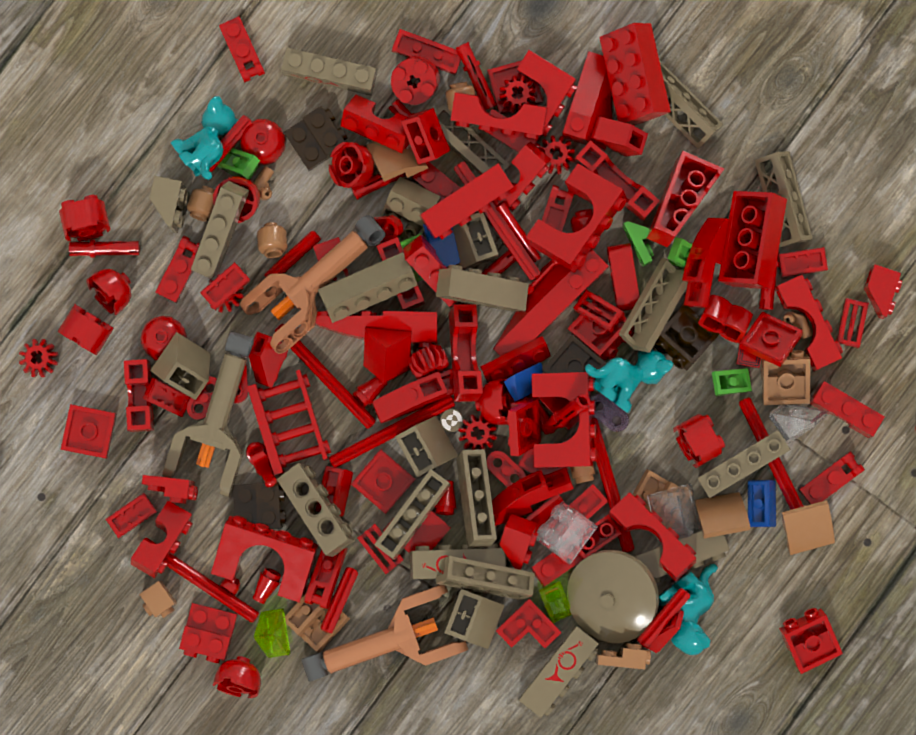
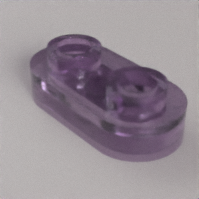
[591,394,629,432]

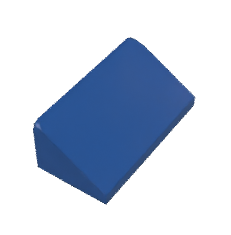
[423,224,460,267]
[504,362,543,402]
[748,480,776,527]

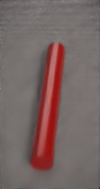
[496,202,541,262]

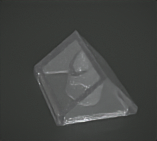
[769,404,828,444]
[647,483,701,541]

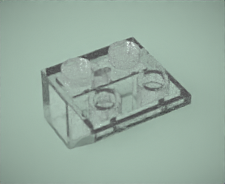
[536,502,598,564]

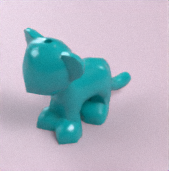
[171,96,238,180]
[585,349,673,414]
[659,564,718,655]

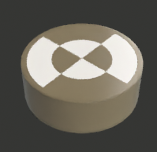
[440,409,463,432]

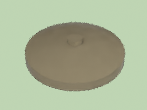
[567,550,659,643]

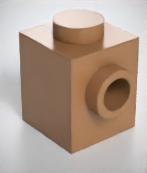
[139,581,177,618]

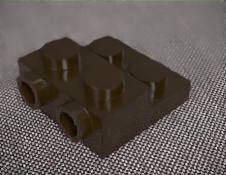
[284,106,348,171]
[655,305,719,371]
[542,335,606,393]
[233,482,286,530]

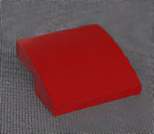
[383,511,451,553]

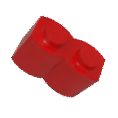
[698,295,753,343]

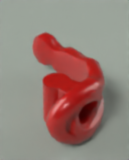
[246,442,277,487]

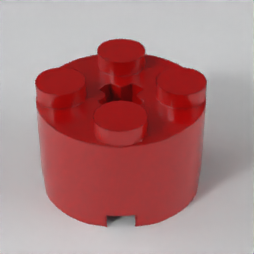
[391,56,440,105]
[59,195,111,242]
[58,304,114,355]
[673,414,725,468]

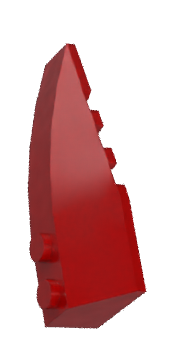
[493,249,609,356]
[315,311,438,348]

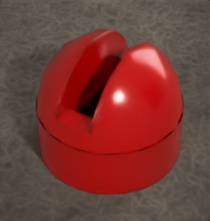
[220,577,240,596]

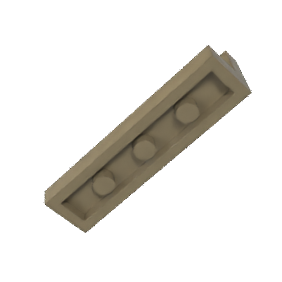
[659,60,724,149]
[435,103,510,175]
[755,151,813,248]
[619,258,688,353]
[436,556,535,600]

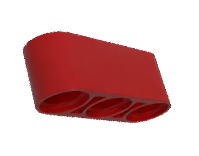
[607,243,640,311]

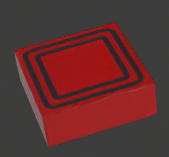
[736,343,761,369]

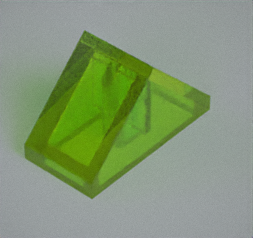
[537,581,572,623]
[253,608,291,658]

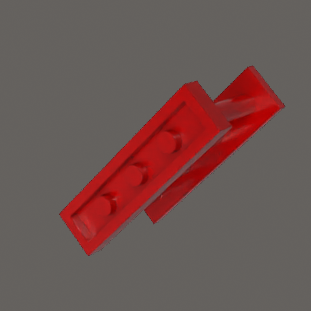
[247,370,331,476]

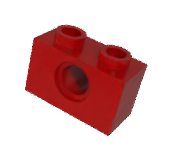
[401,108,450,164]

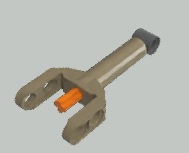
[162,331,254,497]

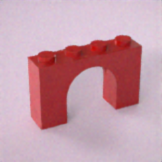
[482,50,577,153]
[525,163,627,272]
[532,372,597,468]
[211,516,319,603]

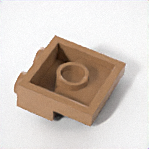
[761,350,810,405]
[595,643,651,670]

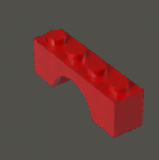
[451,92,548,139]
[574,140,660,222]
[775,275,843,372]
[449,304,483,402]
[609,492,696,582]

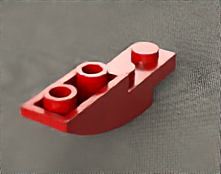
[682,218,729,308]
[372,369,454,424]
[492,467,574,526]
[530,514,622,587]

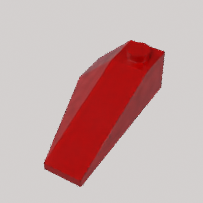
[562,51,612,151]

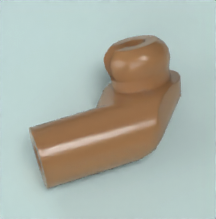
[254,166,274,200]
[782,312,813,340]

